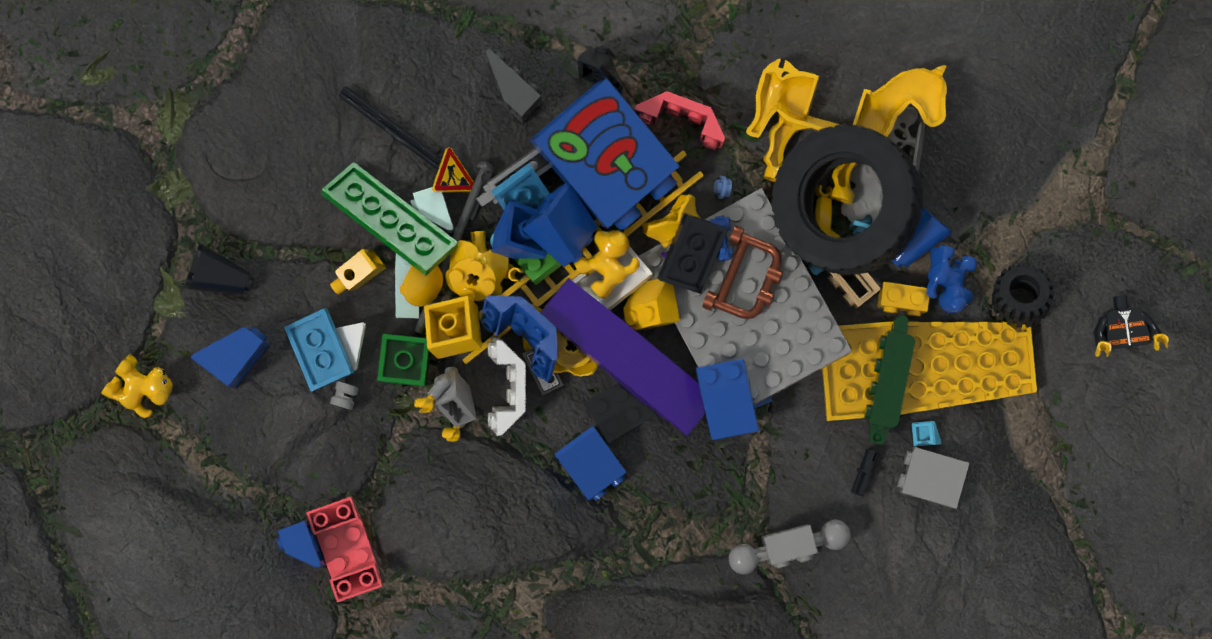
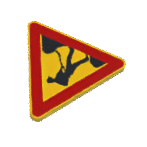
[432,147,474,192]

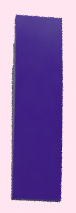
[540,278,706,436]

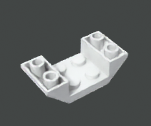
[488,337,525,436]

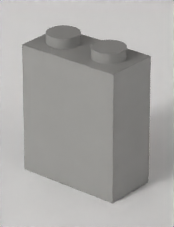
[897,447,969,509]

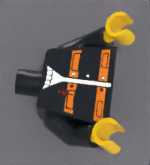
[1093,295,1169,357]

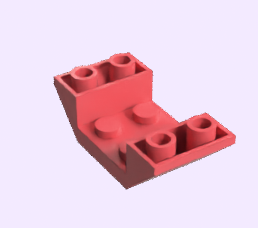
[635,91,725,150]
[306,497,382,602]

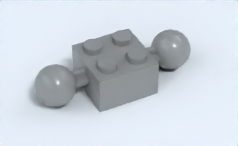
[729,520,851,574]

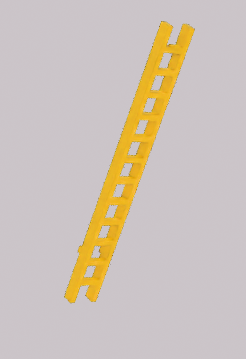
[462,150,704,365]

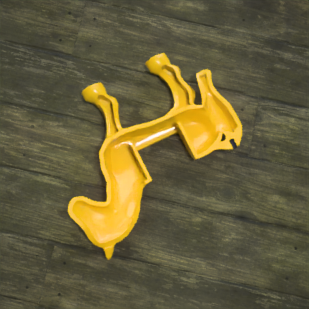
[746,59,947,204]

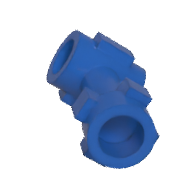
[710,216,733,261]

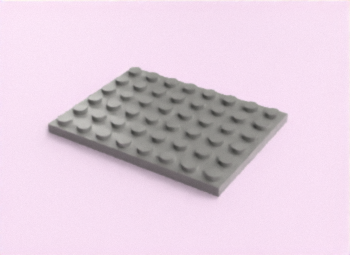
[639,188,852,405]

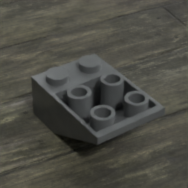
[486,49,542,124]

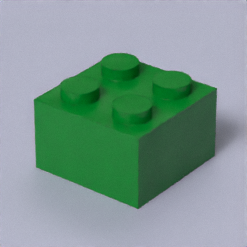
[377,334,430,387]

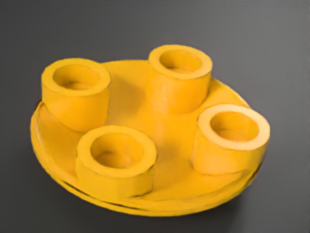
[400,265,443,307]

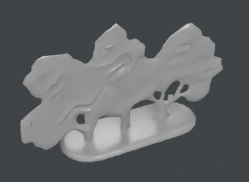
[841,106,925,222]

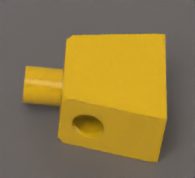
[330,249,387,295]

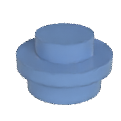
[714,175,732,199]

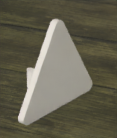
[336,322,366,371]

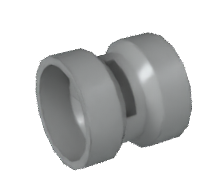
[330,381,359,410]

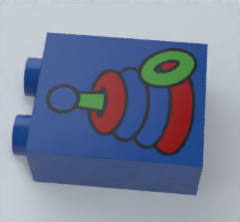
[529,78,679,231]

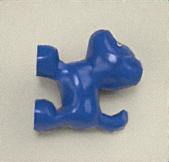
[926,245,977,313]

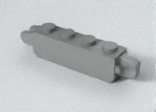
[476,148,551,207]

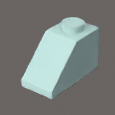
[410,187,455,233]

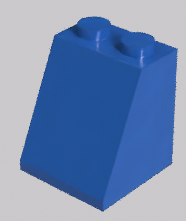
[522,182,598,266]
[191,327,270,389]
[555,426,626,501]

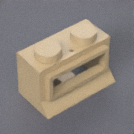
[827,272,881,308]

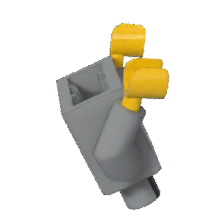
[414,367,477,442]

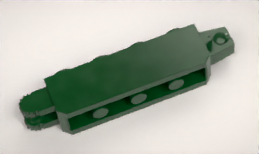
[864,315,915,445]

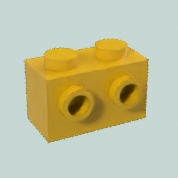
[877,282,929,317]

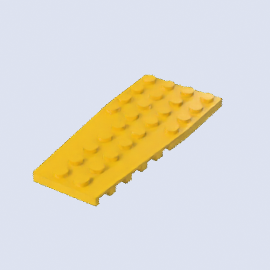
[822,322,1037,421]

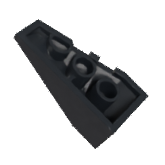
[578,47,623,95]

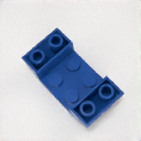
[480,295,557,383]

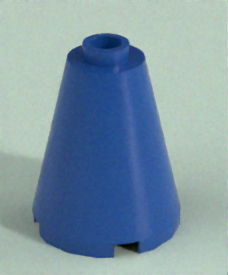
[892,207,952,268]

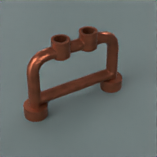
[702,225,783,319]

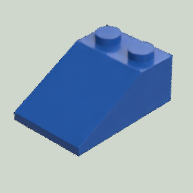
[696,359,759,440]

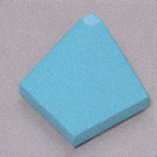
[912,421,941,446]

